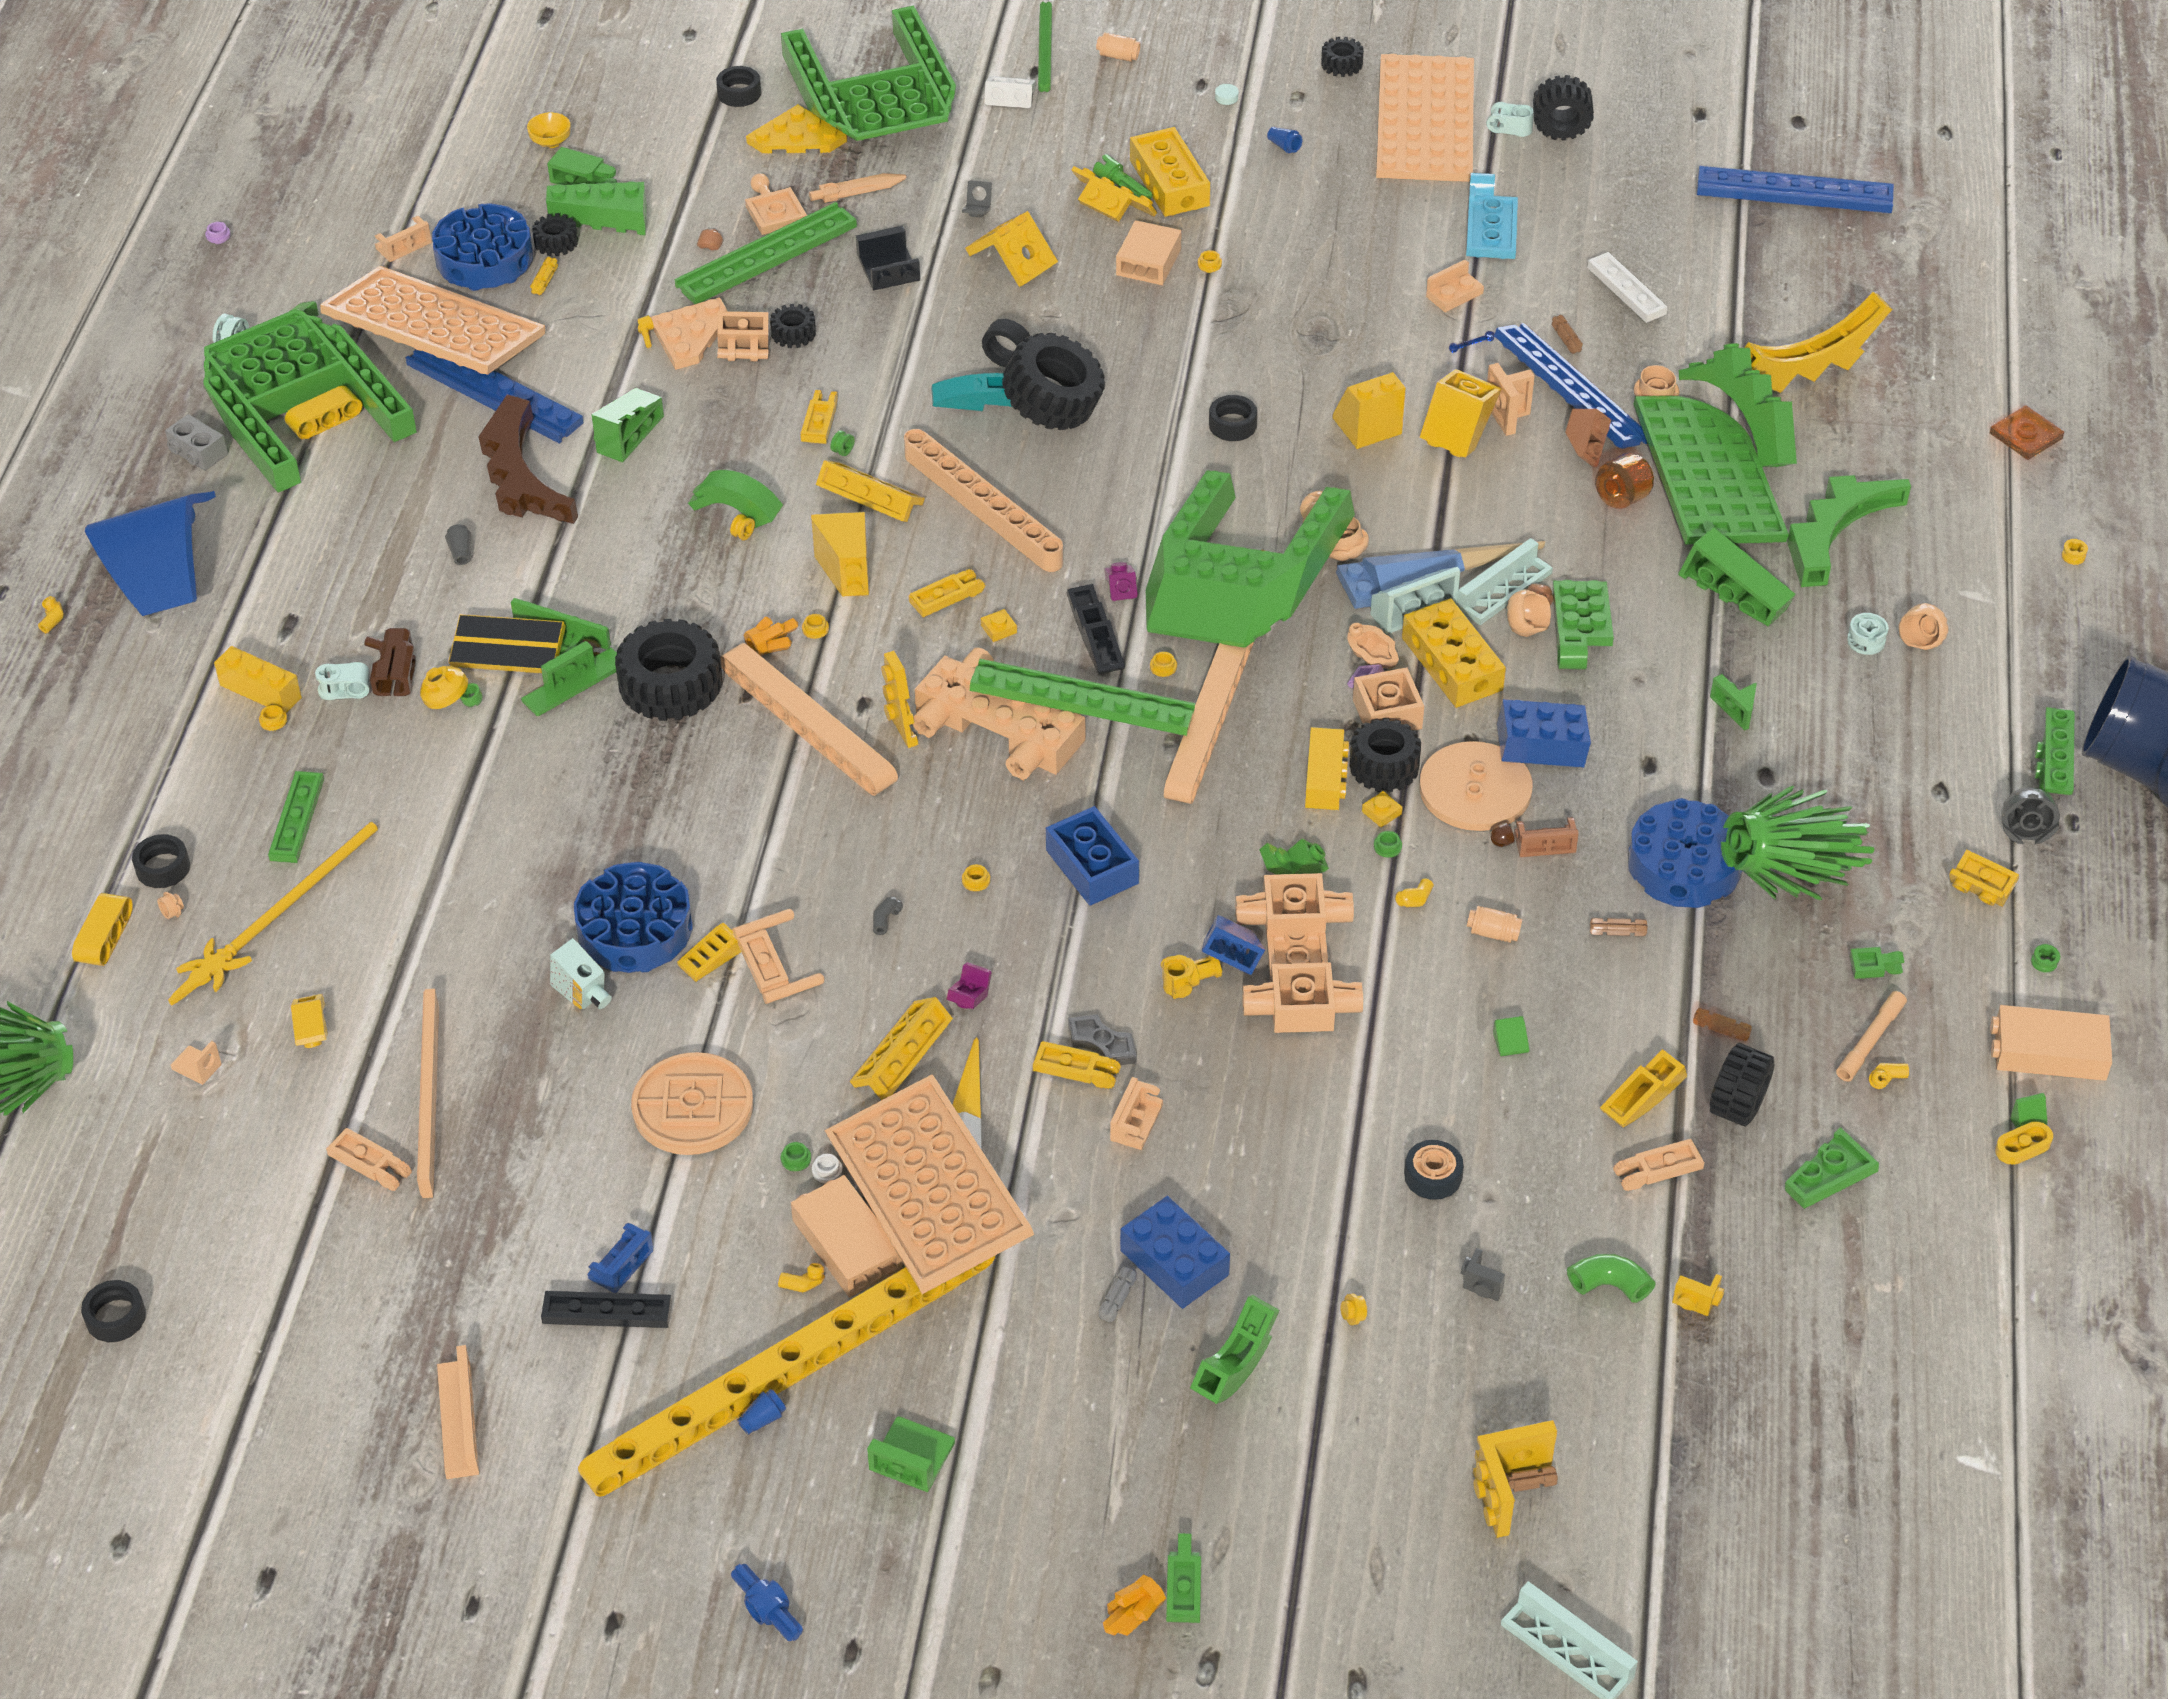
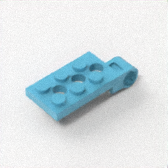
[1466,173,1518,259]

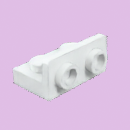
[985,76,1036,108]

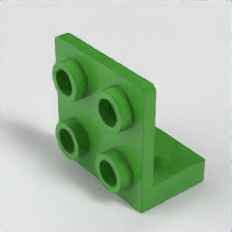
[867,1416,955,1492]

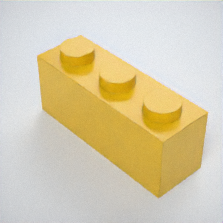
[214,646,302,713]
[1305,727,1349,810]

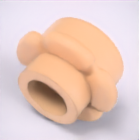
[157,892,184,919]

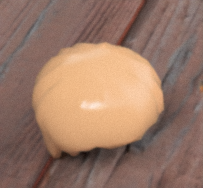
[1507,589,1551,637]
[1899,603,1948,650]

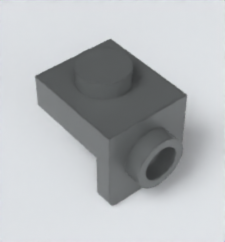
[1461,1248,1505,1301]

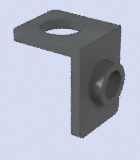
[962,180,992,217]

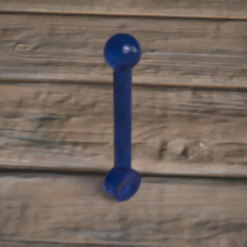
[1449,331,1495,353]

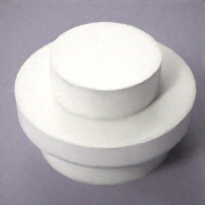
[812,1154,843,1183]

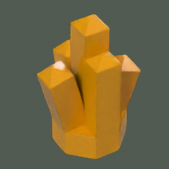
[743,616,798,656]
[1103,1574,1166,1636]

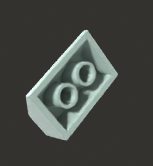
[1370,567,1460,635]

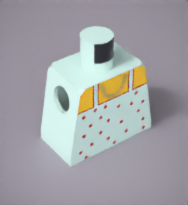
[550,938,612,1009]

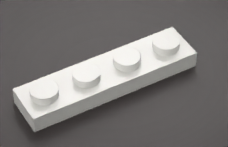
[1587,252,1667,323]

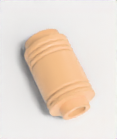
[1096,32,1141,62]
[1467,905,1523,943]

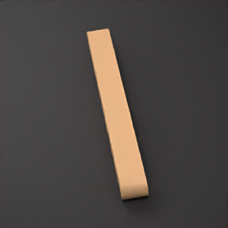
[904,429,1063,572]
[1164,642,1254,804]
[720,643,898,796]

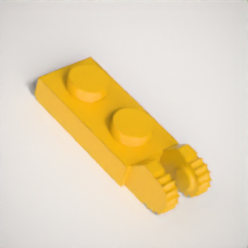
[801,390,838,444]
[909,569,986,617]
[1033,1041,1121,1089]

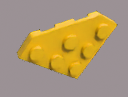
[746,104,847,153]

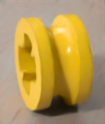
[730,514,755,541]
[2061,539,2088,565]

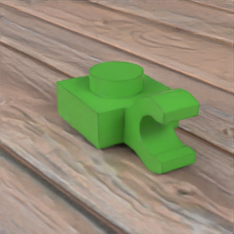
[1850,947,1904,979]

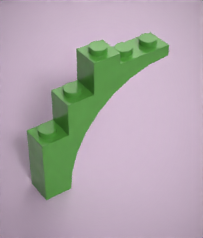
[1678,343,1797,467]
[1787,475,1911,587]

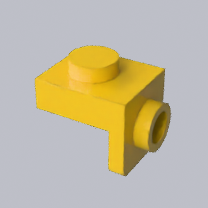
[1672,1274,1725,1316]

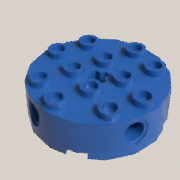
[432,203,533,291]
[1628,798,1742,908]
[574,862,693,973]

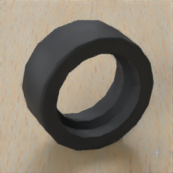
[716,66,761,107]
[982,319,1030,368]
[1209,395,1257,441]
[132,834,190,888]
[81,1280,146,1343]

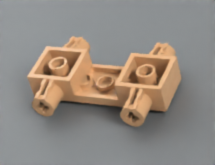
[913,648,1085,781]
[1235,873,1363,1033]

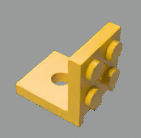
[965,211,1058,287]
[1473,1420,1557,1538]

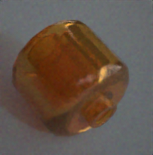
[1595,453,1654,509]

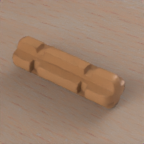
[1551,315,1583,354]
[1590,918,1648,936]
[1505,1466,1558,1492]

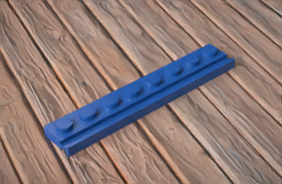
[1697,166,1894,213]
[1494,323,1648,449]
[405,349,584,444]

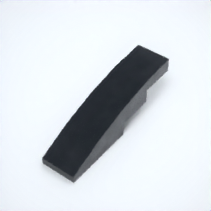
[1067,584,1125,674]

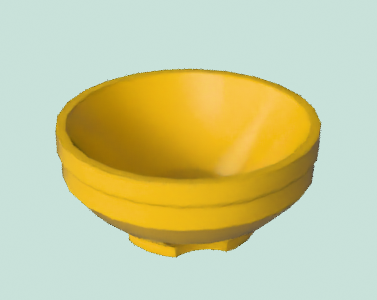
[527,112,571,148]
[420,666,468,709]

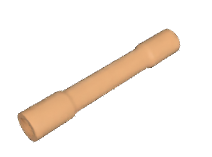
[1836,991,1907,1082]

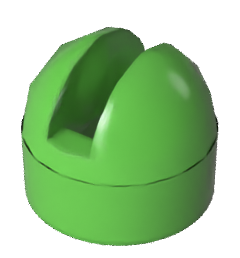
[460,683,483,707]

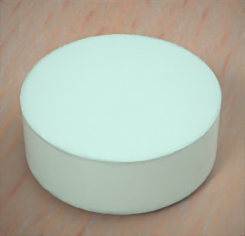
[1215,84,1239,105]

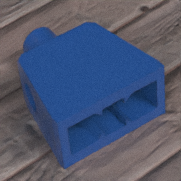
[1202,915,1265,975]

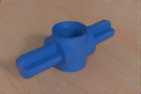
[731,1564,803,1642]

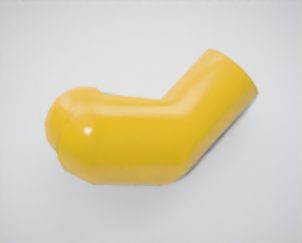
[38,596,64,634]
[1395,878,1434,907]
[1869,1063,1909,1089]
[778,1263,825,1293]

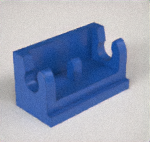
[587,1223,654,1293]

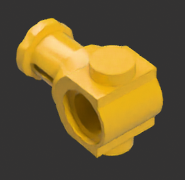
[1160,955,1222,999]

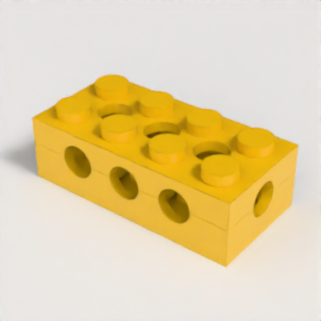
[1130,127,1210,217]
[1402,598,1506,708]

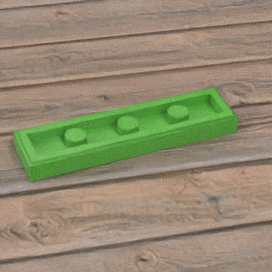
[268,771,324,863]

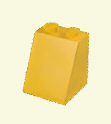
[1419,369,1502,458]
[1333,372,1406,449]
[811,512,869,596]

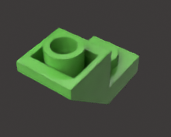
[1259,839,1329,875]

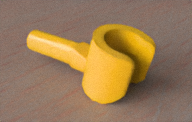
[637,315,654,348]

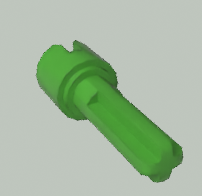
[1093,154,1153,200]

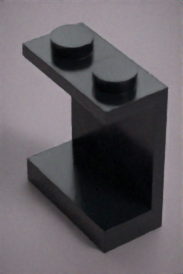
[856,226,920,291]

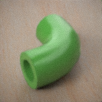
[1567,1254,1656,1303]

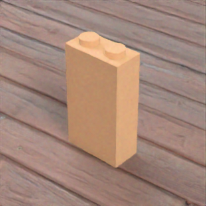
[1990,1005,2112,1081]
[791,1175,903,1298]

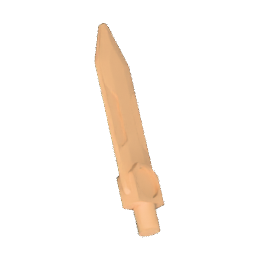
[809,173,907,203]

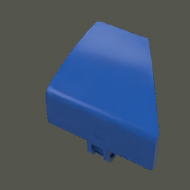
[85,491,216,616]

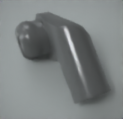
[873,896,903,935]

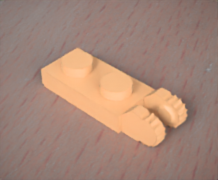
[326,1128,412,1191]
[1613,1139,1704,1191]

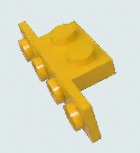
[1071,166,1157,222]

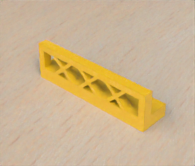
[816,460,925,522]
[850,997,953,1101]

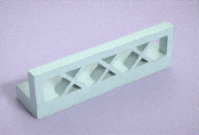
[1457,538,1553,625]
[1501,1581,1638,1699]

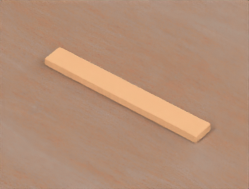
[417,989,439,1198]

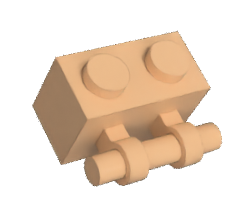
[717,311,768,362]

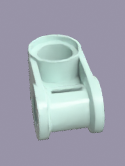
[1486,102,1533,137]
[315,662,369,700]

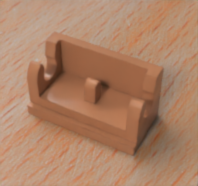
[1514,817,1579,857]

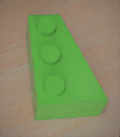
[591,388,664,462]

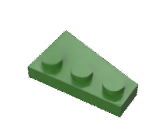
[1785,1127,1879,1209]

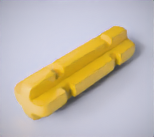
[530,257,558,295]

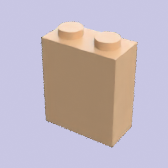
[1116,220,1182,285]

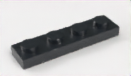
[541,1291,672,1328]

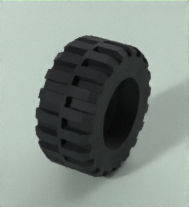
[1002,333,1105,430]
[615,619,722,721]

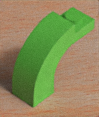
[688,470,783,528]
[1190,1295,1280,1404]

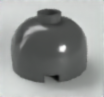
[2001,787,2060,845]

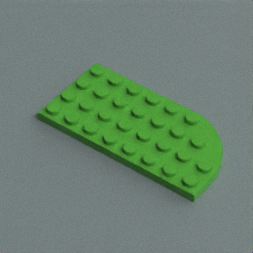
[1633,396,1789,545]

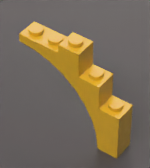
[1744,292,1893,393]

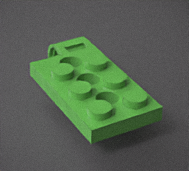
[1552,580,1614,670]

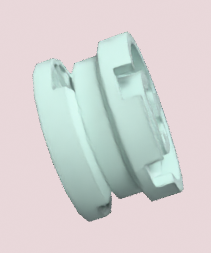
[213,313,249,343]
[1847,613,1889,655]

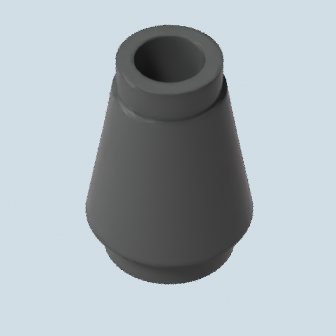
[445,524,472,565]

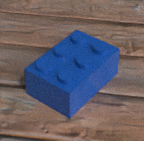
[1497,699,1591,768]
[1045,806,1139,906]
[1120,1195,1230,1309]

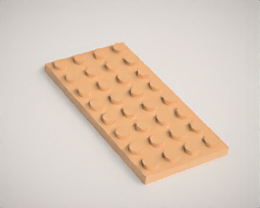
[1376,54,1474,182]
[320,266,545,375]
[825,1074,1034,1294]

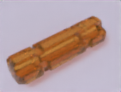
[1693,1008,1752,1041]

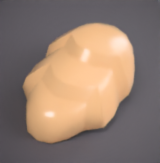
[1347,623,1399,669]

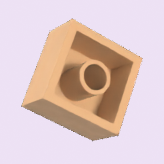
[1353,667,1424,730]

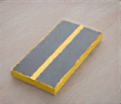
[448,614,566,673]

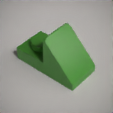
[1710,674,1757,731]

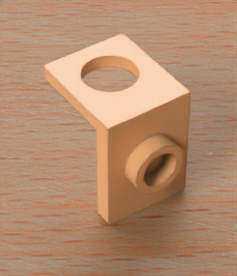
[171,1041,222,1085]

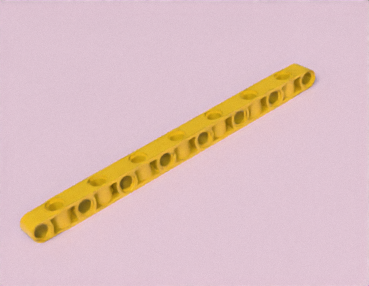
[578,1255,996,1497]

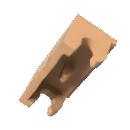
[375,216,432,262]
[1110,1077,1163,1150]

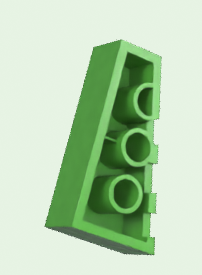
[546,181,647,235]
[1678,527,1796,626]

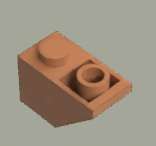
[1565,409,1611,467]

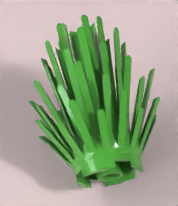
[1721,786,1874,900]
[0,1001,73,1116]

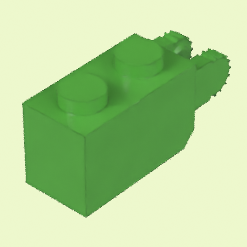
[547,147,617,185]

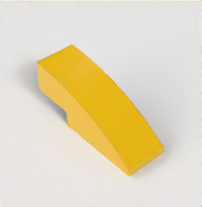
[1600,1049,1687,1128]

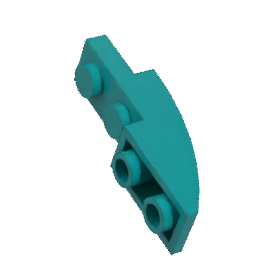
[931,373,1012,411]

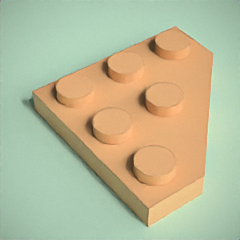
[651,297,727,370]

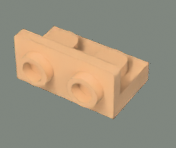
[1426,260,1484,312]

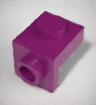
[1104,562,1138,601]
[946,962,992,1009]

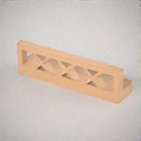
[437,1345,479,1479]

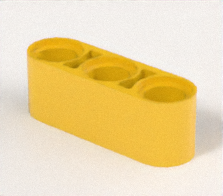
[285,386,362,439]
[72,893,133,966]

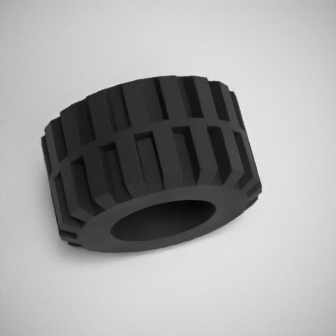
[1533,75,1594,140]
[1349,718,1421,792]
[1710,1043,1775,1127]

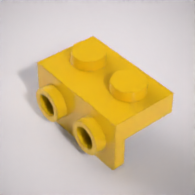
[1949,849,2019,907]

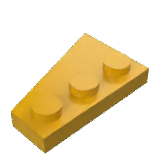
[881,651,918,748]

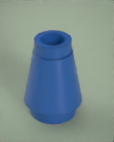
[1267,127,1303,153]
[737,1389,786,1435]

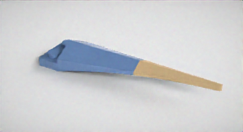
[1336,541,1546,609]

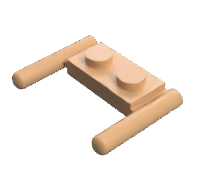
[732,909,825,1004]

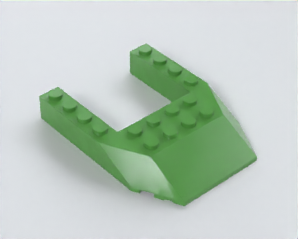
[781,5,956,141]
[203,309,417,493]
[1145,470,1355,648]

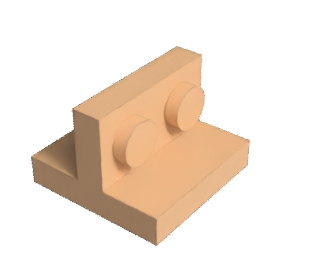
[1487,363,1535,436]

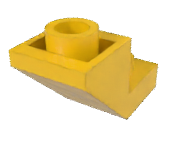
[291,993,328,1048]

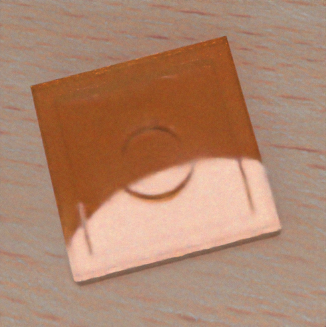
[1989,405,2065,460]

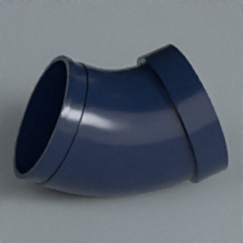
[2082,655,2168,808]

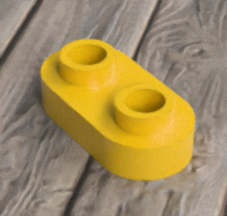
[1995,1122,2053,1165]

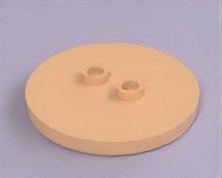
[1419,741,1533,831]
[631,1052,753,1155]

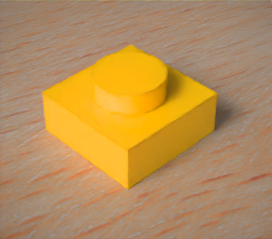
[981,609,1017,642]
[1362,791,1402,828]

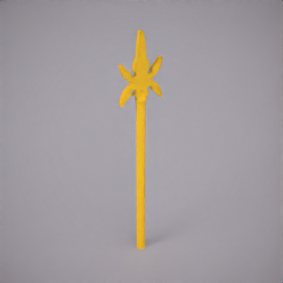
[168,822,378,1005]

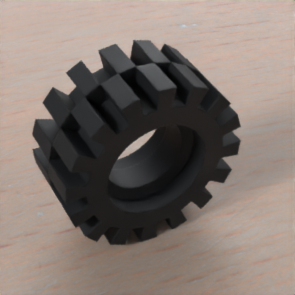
[1321,37,1364,77]
[532,213,578,256]
[770,304,816,348]

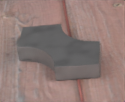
[1068,1015,1137,1065]

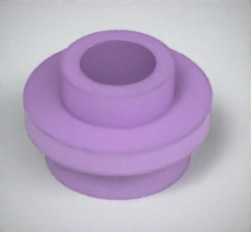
[205,222,231,244]

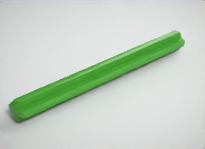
[1038,1,1052,92]

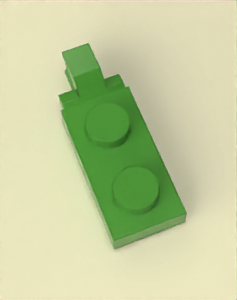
[1166,1533,1201,1623]

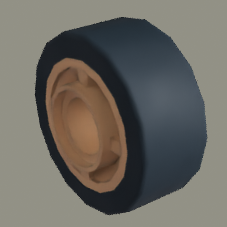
[1404,1140,1464,1200]

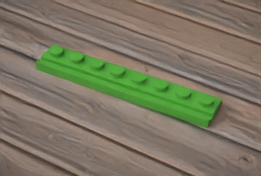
[675,202,857,304]
[969,659,1196,736]

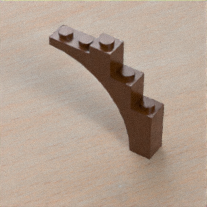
[478,394,578,524]

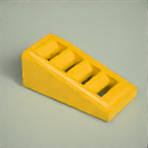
[677,923,741,982]

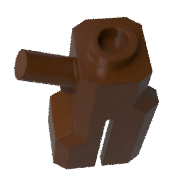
[364,628,416,696]

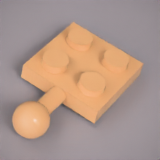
[745,173,807,235]

